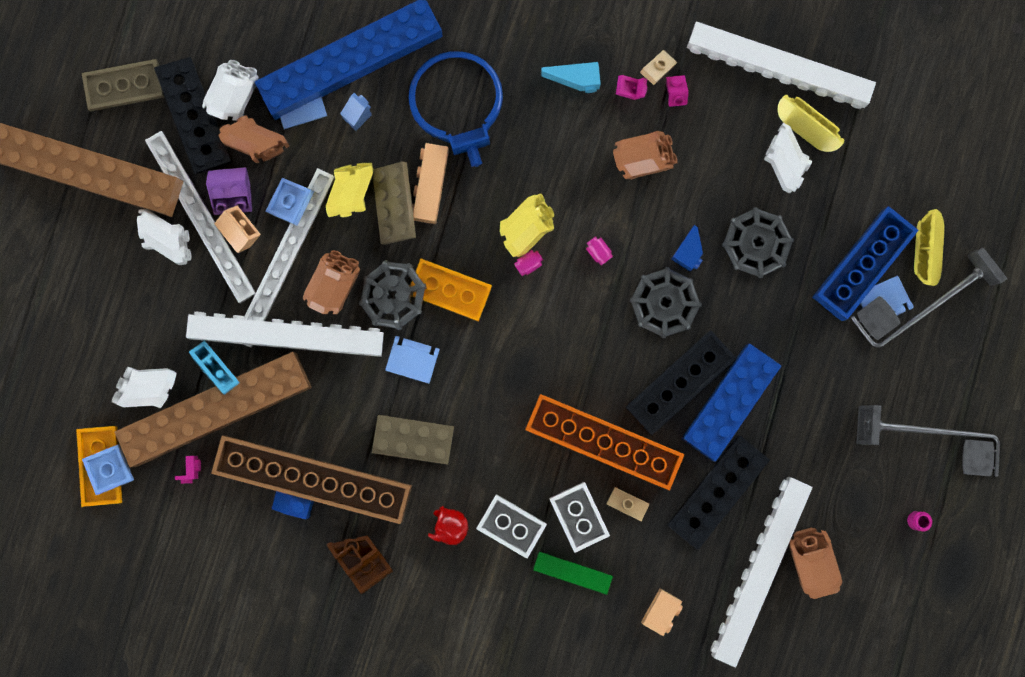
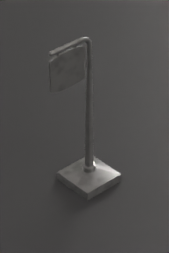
[851,248,1007,347]
[856,405,1000,477]

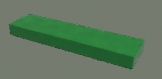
[533,551,613,595]

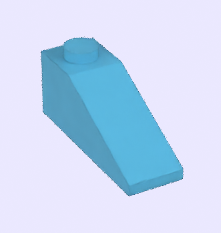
[541,62,601,93]
[189,340,240,395]

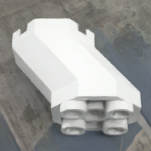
[202,60,259,120]
[764,123,812,193]
[137,209,191,265]
[112,367,177,408]

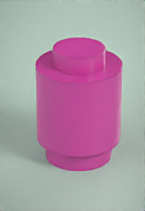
[586,237,613,266]
[514,250,543,276]
[907,511,932,532]

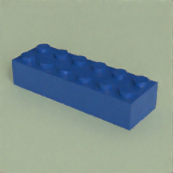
[812,206,919,321]
[681,344,781,461]

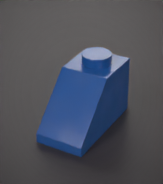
[671,225,703,272]
[272,491,314,519]

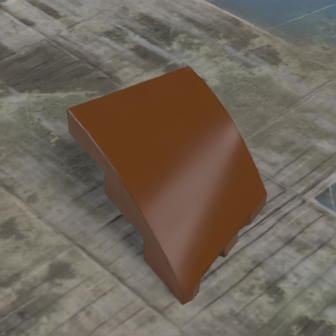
[326,535,393,594]

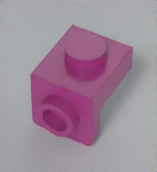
[616,75,647,100]
[666,75,688,107]
[175,456,201,484]

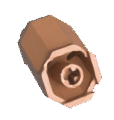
[218,115,289,163]
[613,131,677,180]
[303,250,360,314]
[789,528,842,599]

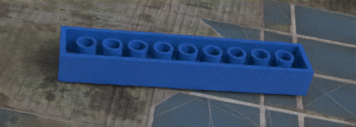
[254,0,443,120]

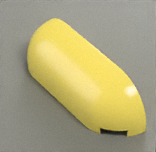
[778,95,844,152]
[914,209,944,286]

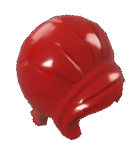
[428,506,469,545]

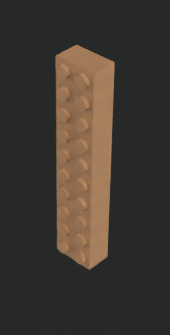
[0,123,184,217]
[115,352,312,467]
[211,436,412,524]

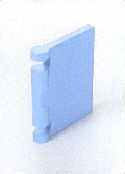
[280,97,327,130]
[860,276,914,315]
[385,336,440,383]

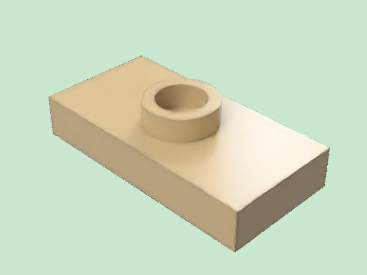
[640,50,677,85]
[606,487,649,521]

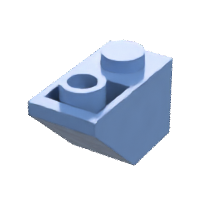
[340,93,371,131]

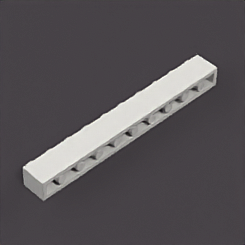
[687,22,876,109]
[186,312,384,357]
[710,477,813,668]

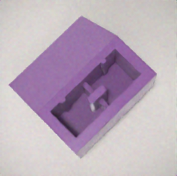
[206,167,252,215]

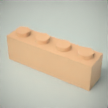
[412,143,449,224]

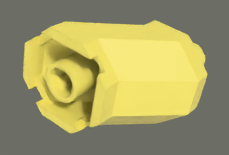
[325,163,373,217]
[500,194,554,257]

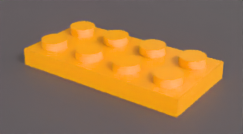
[410,259,492,322]
[76,426,122,507]

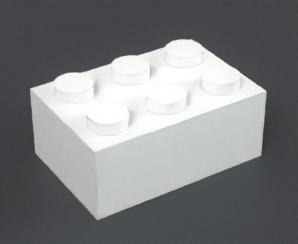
[549,482,610,553]
[476,494,547,558]

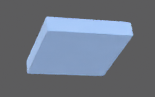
[265,178,314,226]
[82,444,134,495]

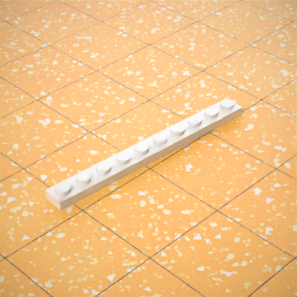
[145,131,256,304]
[244,168,335,348]

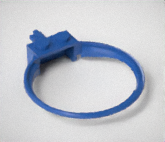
[409,51,503,167]

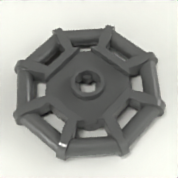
[722,207,794,278]
[359,260,427,330]
[630,267,702,338]

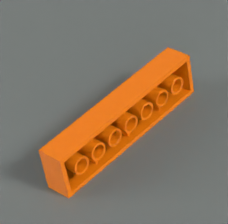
[525,394,685,490]

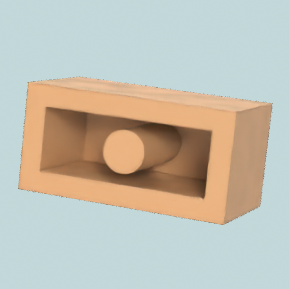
[214,205,261,253]
[641,588,683,636]

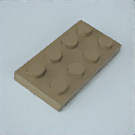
[82,59,164,111]
[372,162,416,245]
[372,415,454,465]

